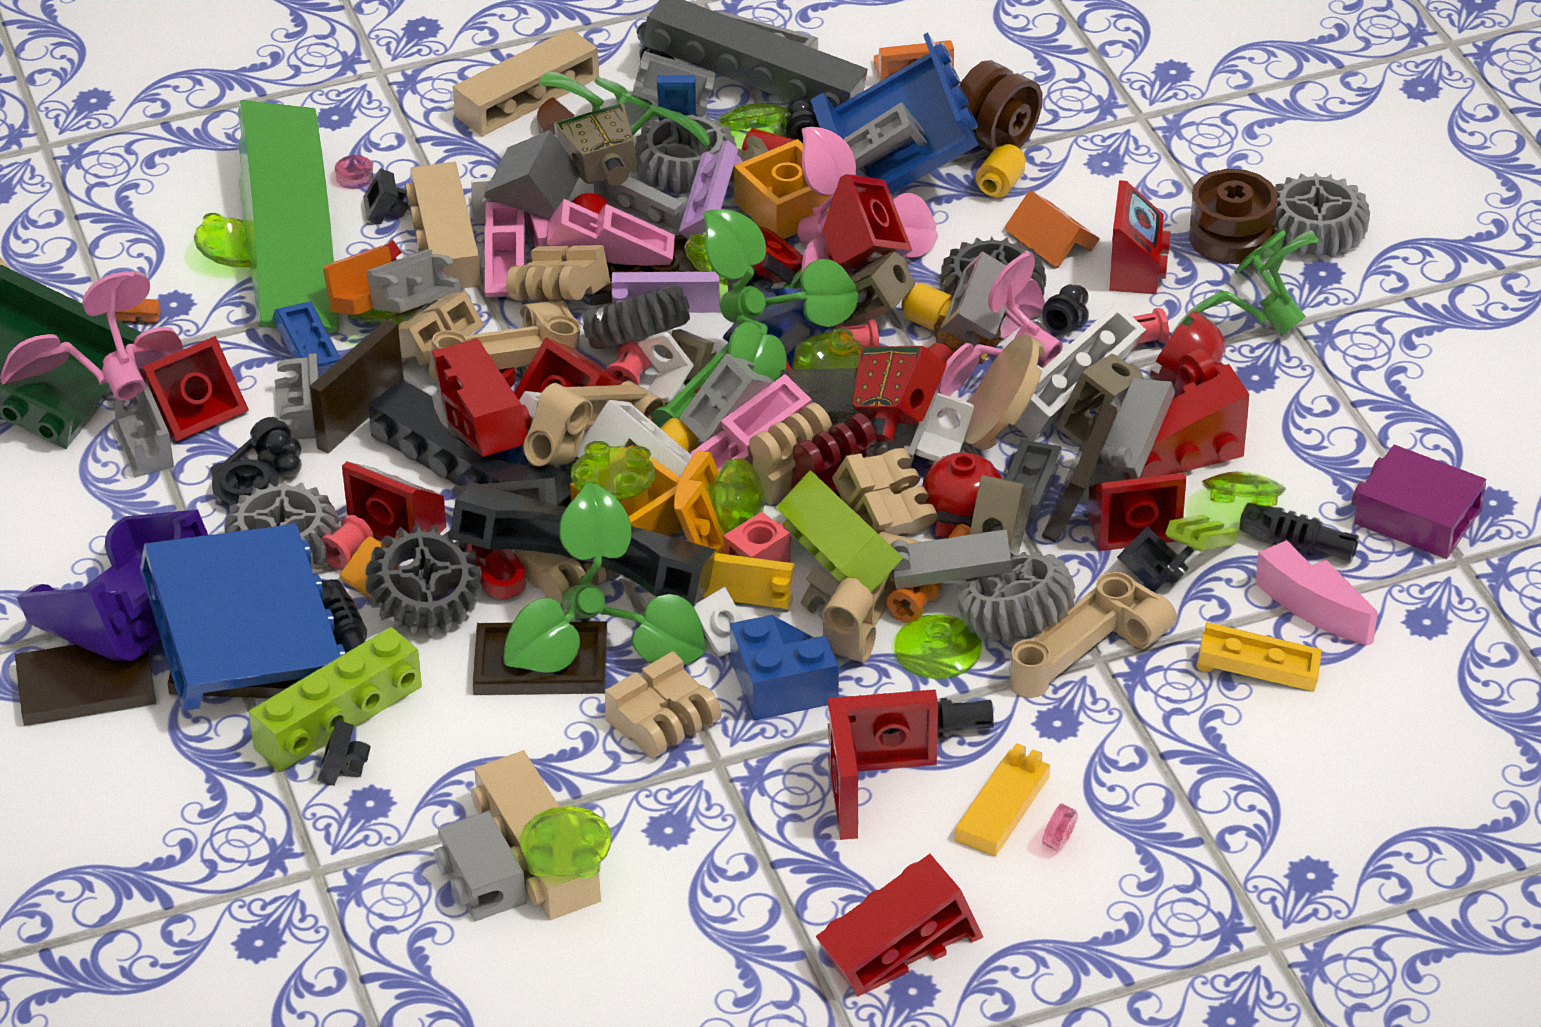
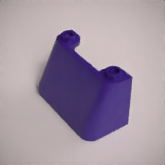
[16,509,208,662]

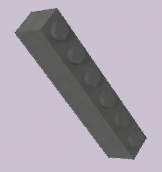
[644,0,868,110]

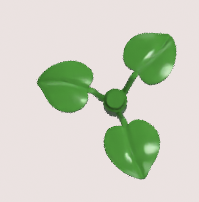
[539,71,710,149]
[703,209,858,382]
[1171,229,1319,336]
[503,483,706,673]

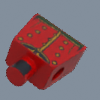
[853,346,947,444]

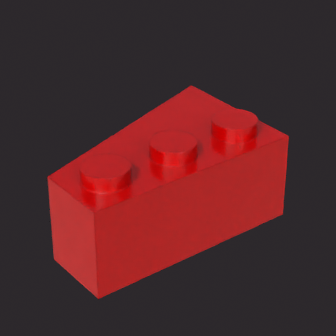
[432,338,532,457]
[1112,364,1250,480]
[816,853,984,997]

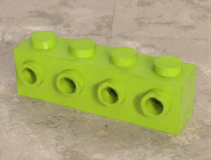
[776,470,903,592]
[248,627,422,772]

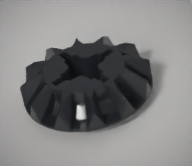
[212,459,279,506]

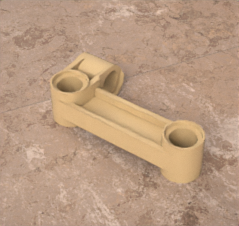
[428,300,581,382]
[524,381,665,466]
[822,531,920,663]
[1010,572,1177,698]

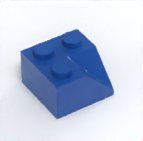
[729,615,839,721]

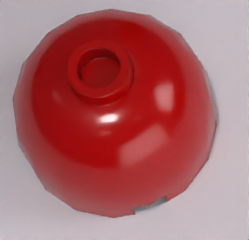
[1150,311,1226,388]
[922,452,1002,526]

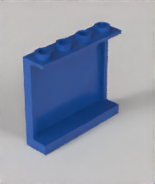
[811,32,979,194]
[140,524,345,711]

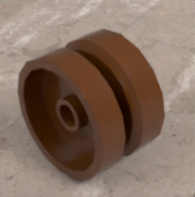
[959,60,1043,152]
[1189,168,1277,264]

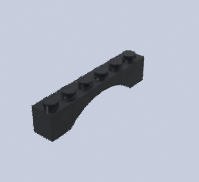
[368,379,577,508]
[449,482,716,607]

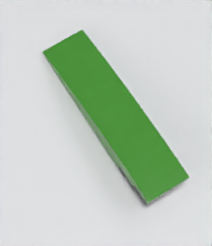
[238,100,339,334]

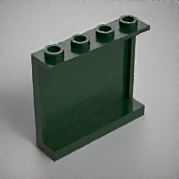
[0,265,142,449]

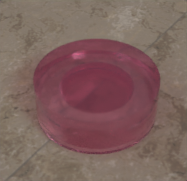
[335,155,374,189]
[1042,803,1078,851]

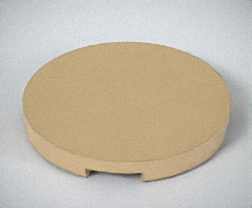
[964,334,1045,450]

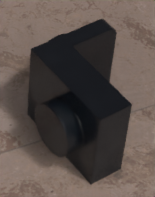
[1117,526,1194,592]

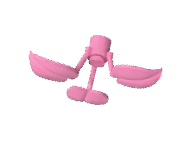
[798,127,937,308]
[937,251,1063,412]
[0,271,183,401]

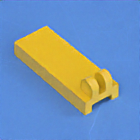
[702,553,795,609]
[1196,622,1322,692]
[955,743,1050,857]

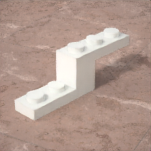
[519,391,692,477]

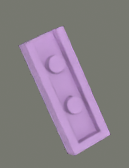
[679,140,742,240]
[612,272,720,313]

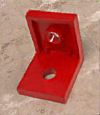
[827,689,938,840]

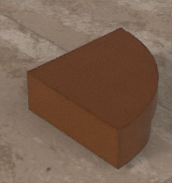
[537,97,574,135]

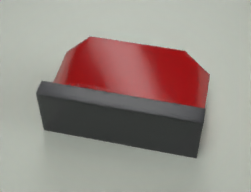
[754,254,795,285]
[935,510,973,538]

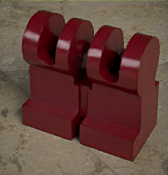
[791,413,877,499]

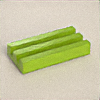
[1165,514,1240,551]

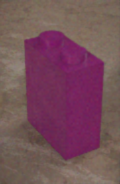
[1352,444,1487,559]

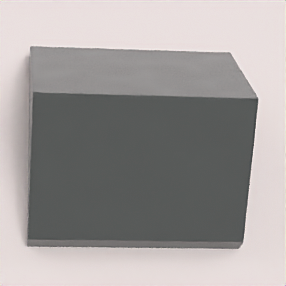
[484,130,580,219]

